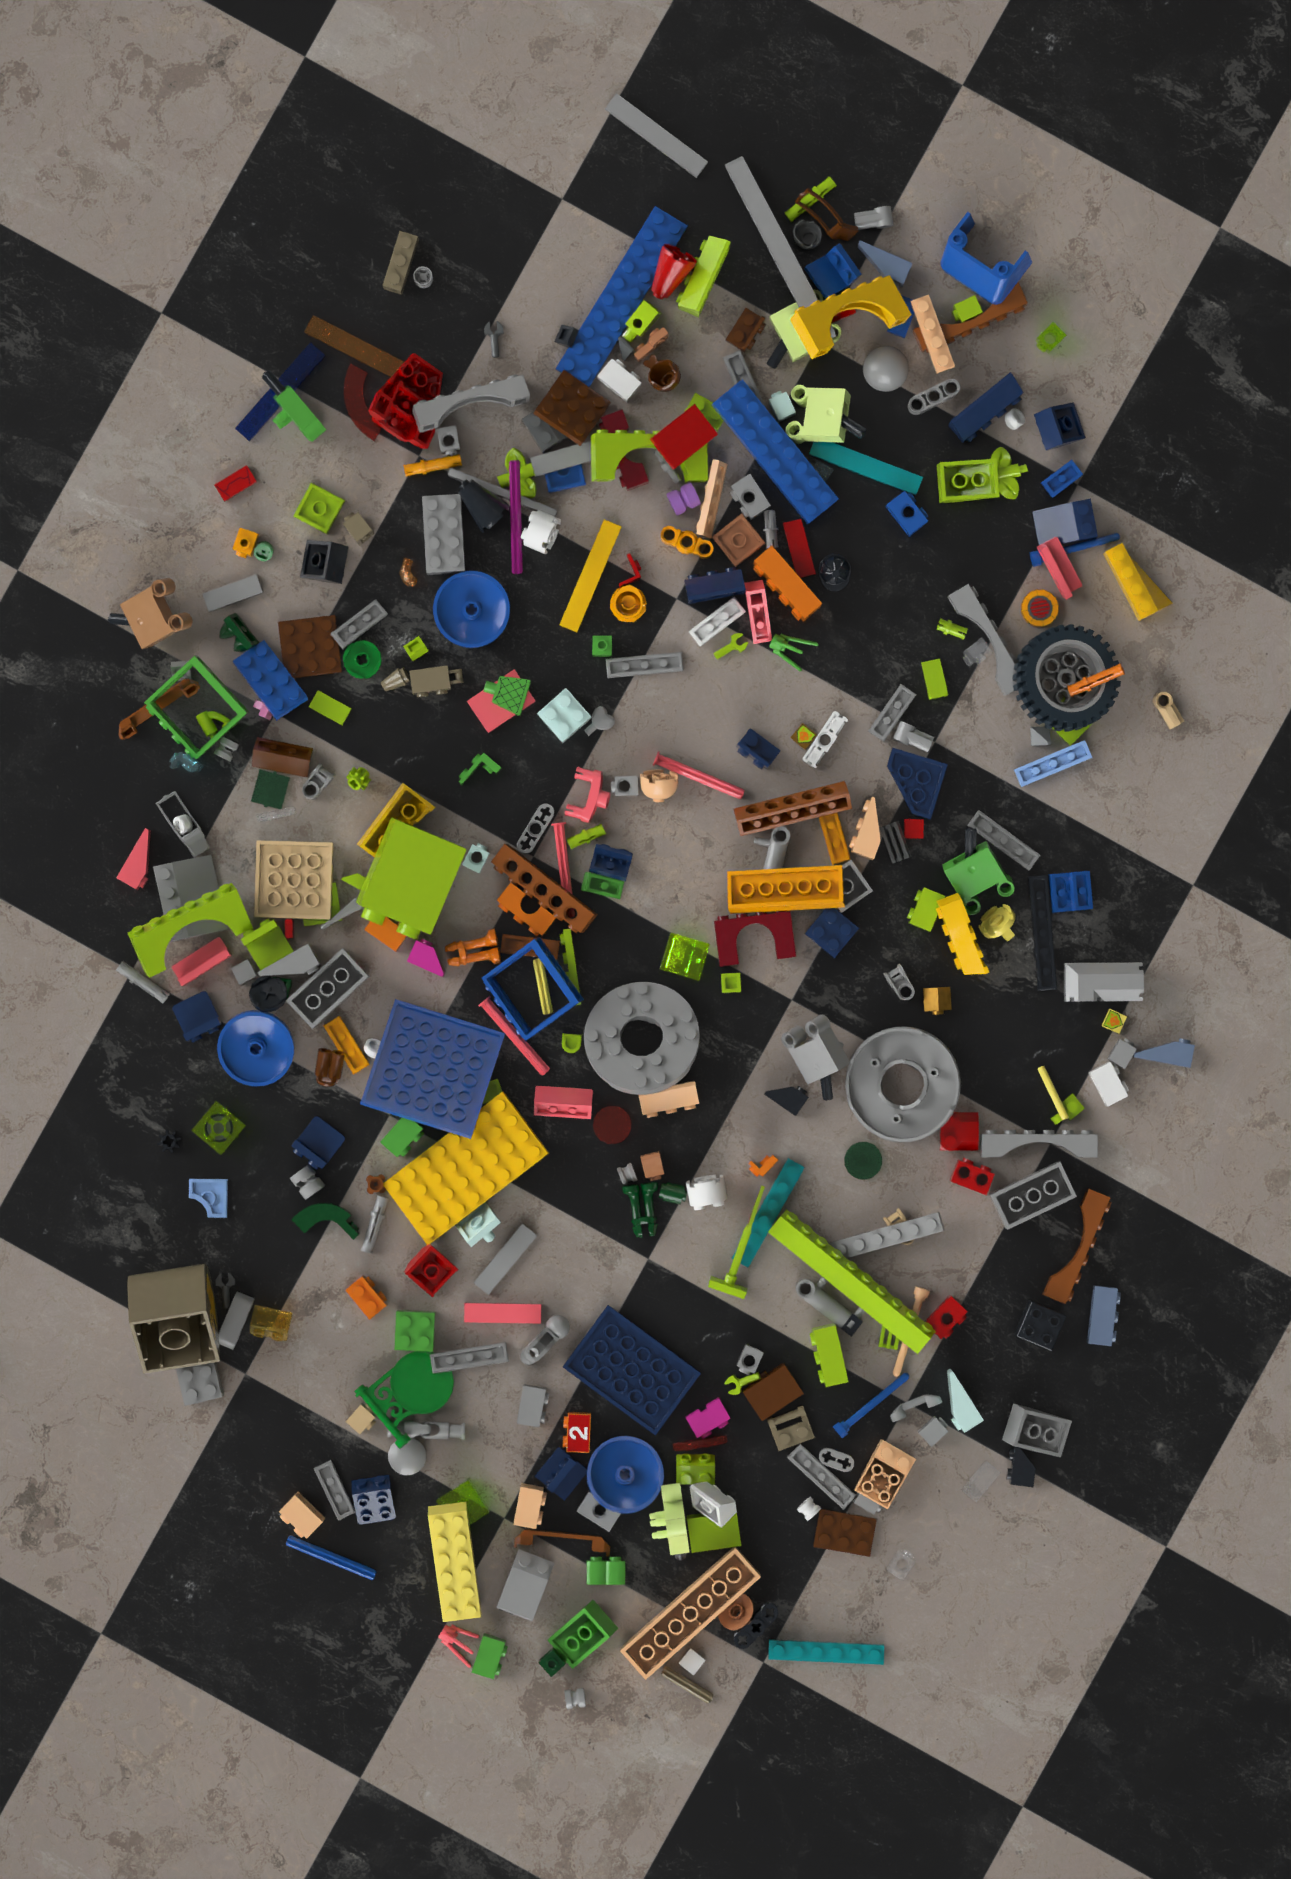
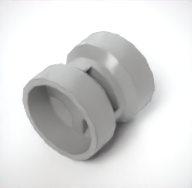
[413,266,433,288]
[214,737,239,762]
[564,1688,586,1710]

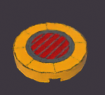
[1021,589,1059,627]

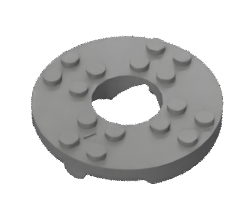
[584,982,700,1095]
[845,1026,961,1142]

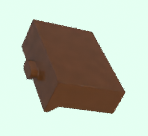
[742,1363,804,1421]

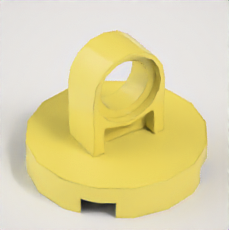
[979,904,1015,942]

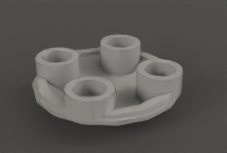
[388,1438,426,1475]

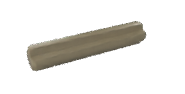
[661,1666,713,1703]

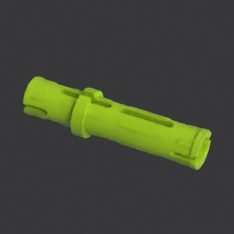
[784,176,837,222]

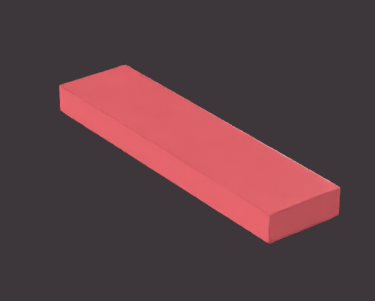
[464,1303,541,1324]

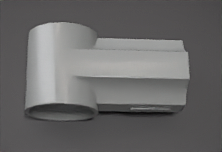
[854,206,894,230]
[893,721,934,752]

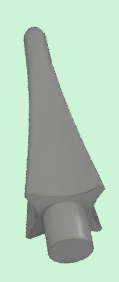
[321,897,363,930]

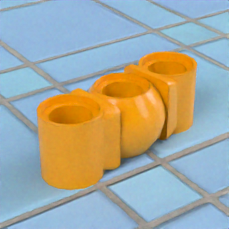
[661,526,714,559]

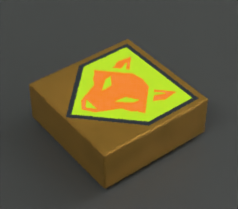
[790,723,817,750]

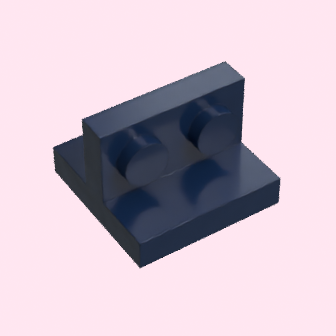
[535,1446,587,1501]

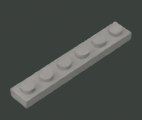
[830,1212,945,1258]

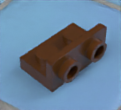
[725,308,766,353]

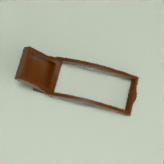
[795,188,859,241]

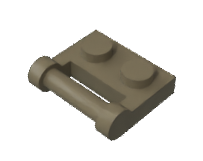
[767,1405,815,1451]

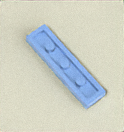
[1014,740,1092,787]

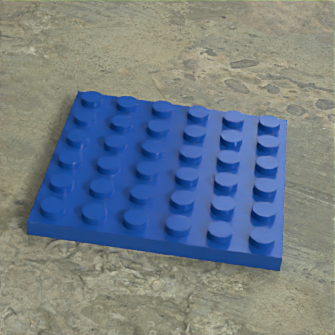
[360,999,505,1139]

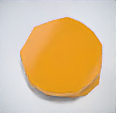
[610,585,647,622]

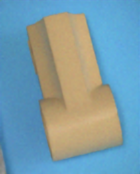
[1153,692,1184,729]

